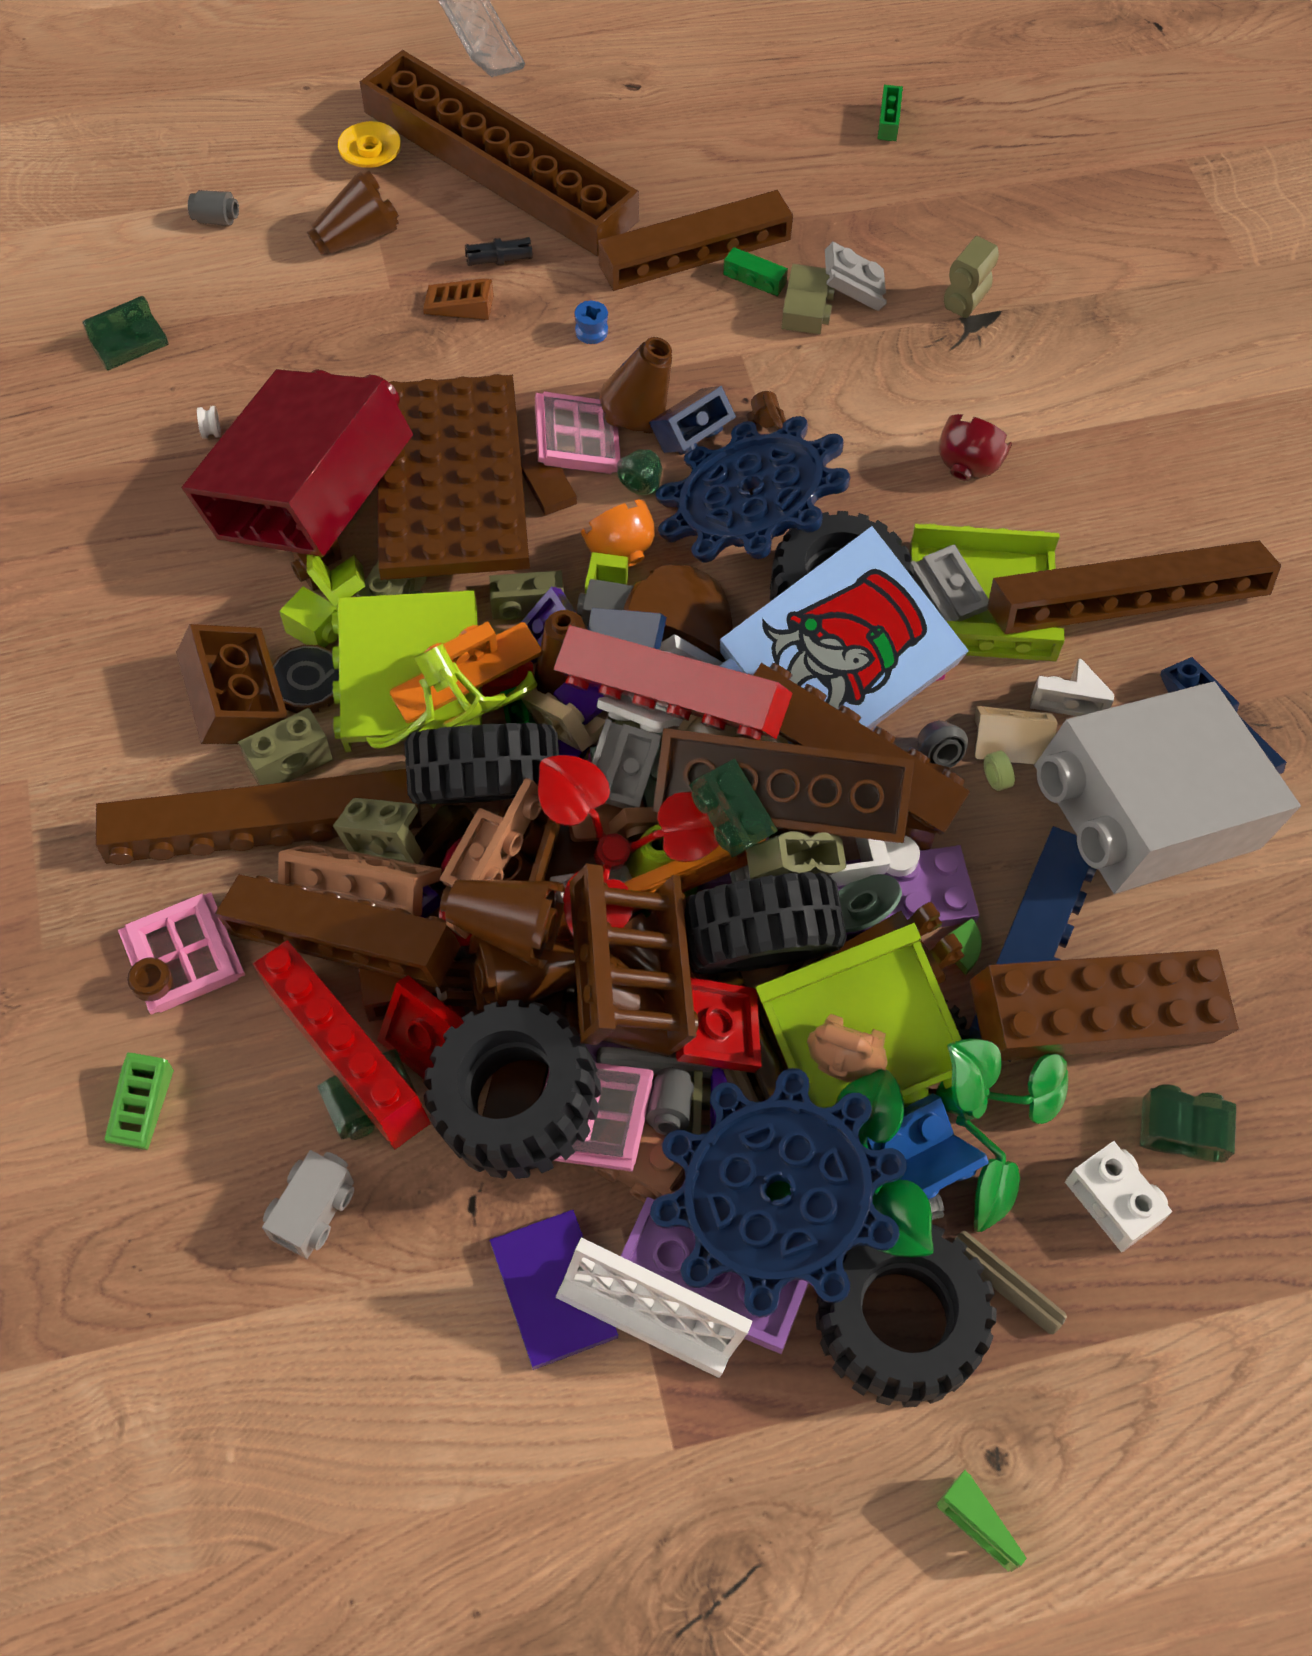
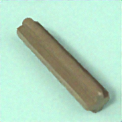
[952,1231,1067,1335]

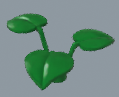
[936,1039,1068,1232]
[766,1069,934,1257]

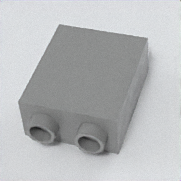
[1034,681,1301,894]

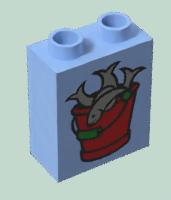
[719,526,969,744]

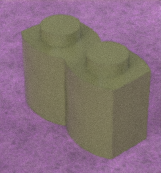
[944,236,999,318]
[781,263,835,334]
[746,831,846,879]

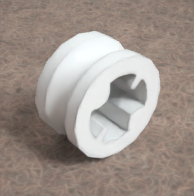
[197,406,221,439]

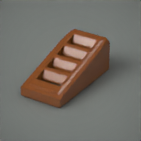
[423,279,494,320]

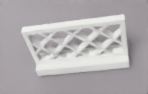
[555,1237,753,1378]

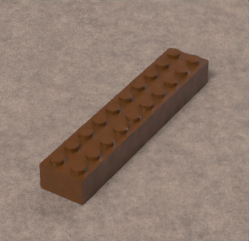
[360,50,639,257]

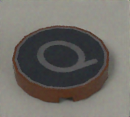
[272,645,339,713]

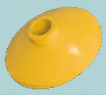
[338,121,401,168]

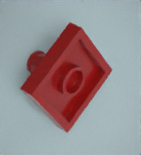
[377,975,466,1079]
[676,977,762,1073]

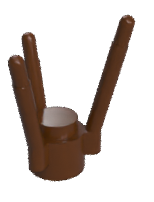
[746,391,786,430]

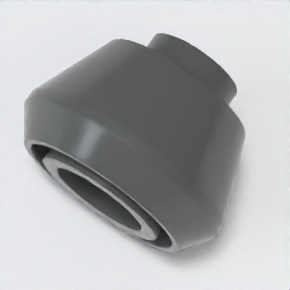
[917,720,968,768]

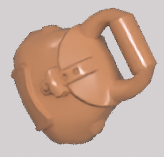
[807,1014,888,1082]

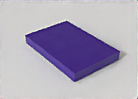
[490,1210,618,1370]

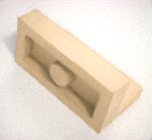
[974,706,1058,764]

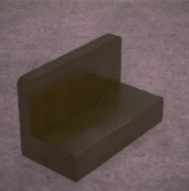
[415,805,475,890]

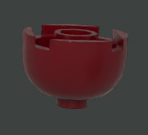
[939,414,1012,481]

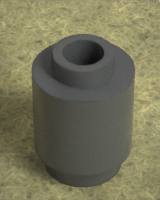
[188,190,239,226]
[646,1067,694,1135]

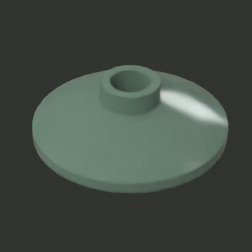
[838,874,902,932]

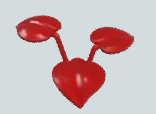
[538,755,731,937]

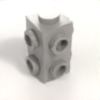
[262,1150,354,1259]

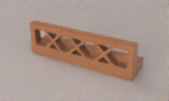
[278,843,441,916]

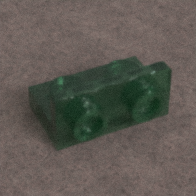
[82,296,169,371]
[689,758,778,858]

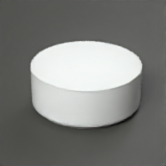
[885,836,920,877]

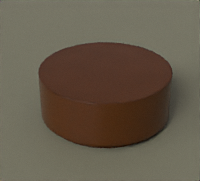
[127,957,173,1001]

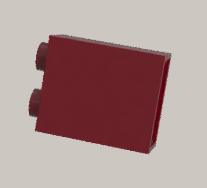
[181,369,413,557]

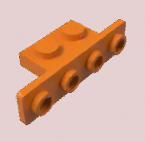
[390,621,542,723]

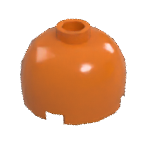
[581,499,654,567]

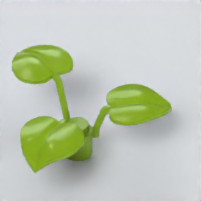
[366,644,538,748]

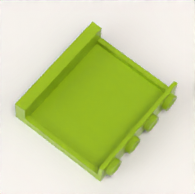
[910,524,1065,661]
[332,590,482,752]
[755,923,962,1108]

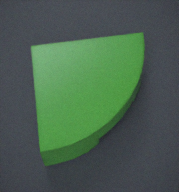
[950,918,982,975]

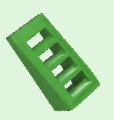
[104,1052,174,1150]
[936,1470,1027,1572]

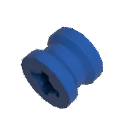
[575,300,608,344]

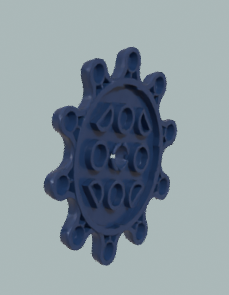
[656,416,850,563]
[650,1068,907,1318]

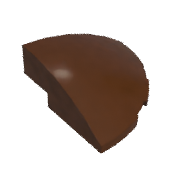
[624,564,733,662]

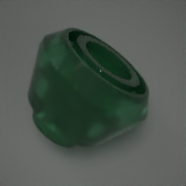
[617,449,663,496]

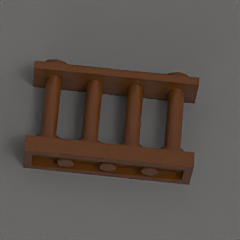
[569,864,698,1052]

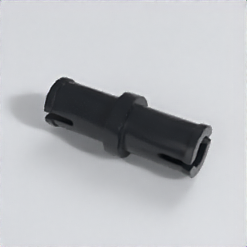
[465,237,533,266]

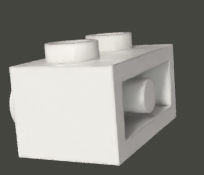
[1065,1141,1173,1253]

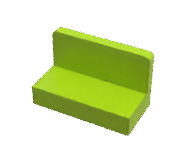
[307,554,365,608]

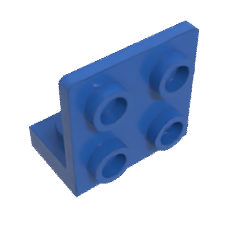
[867,1093,989,1200]

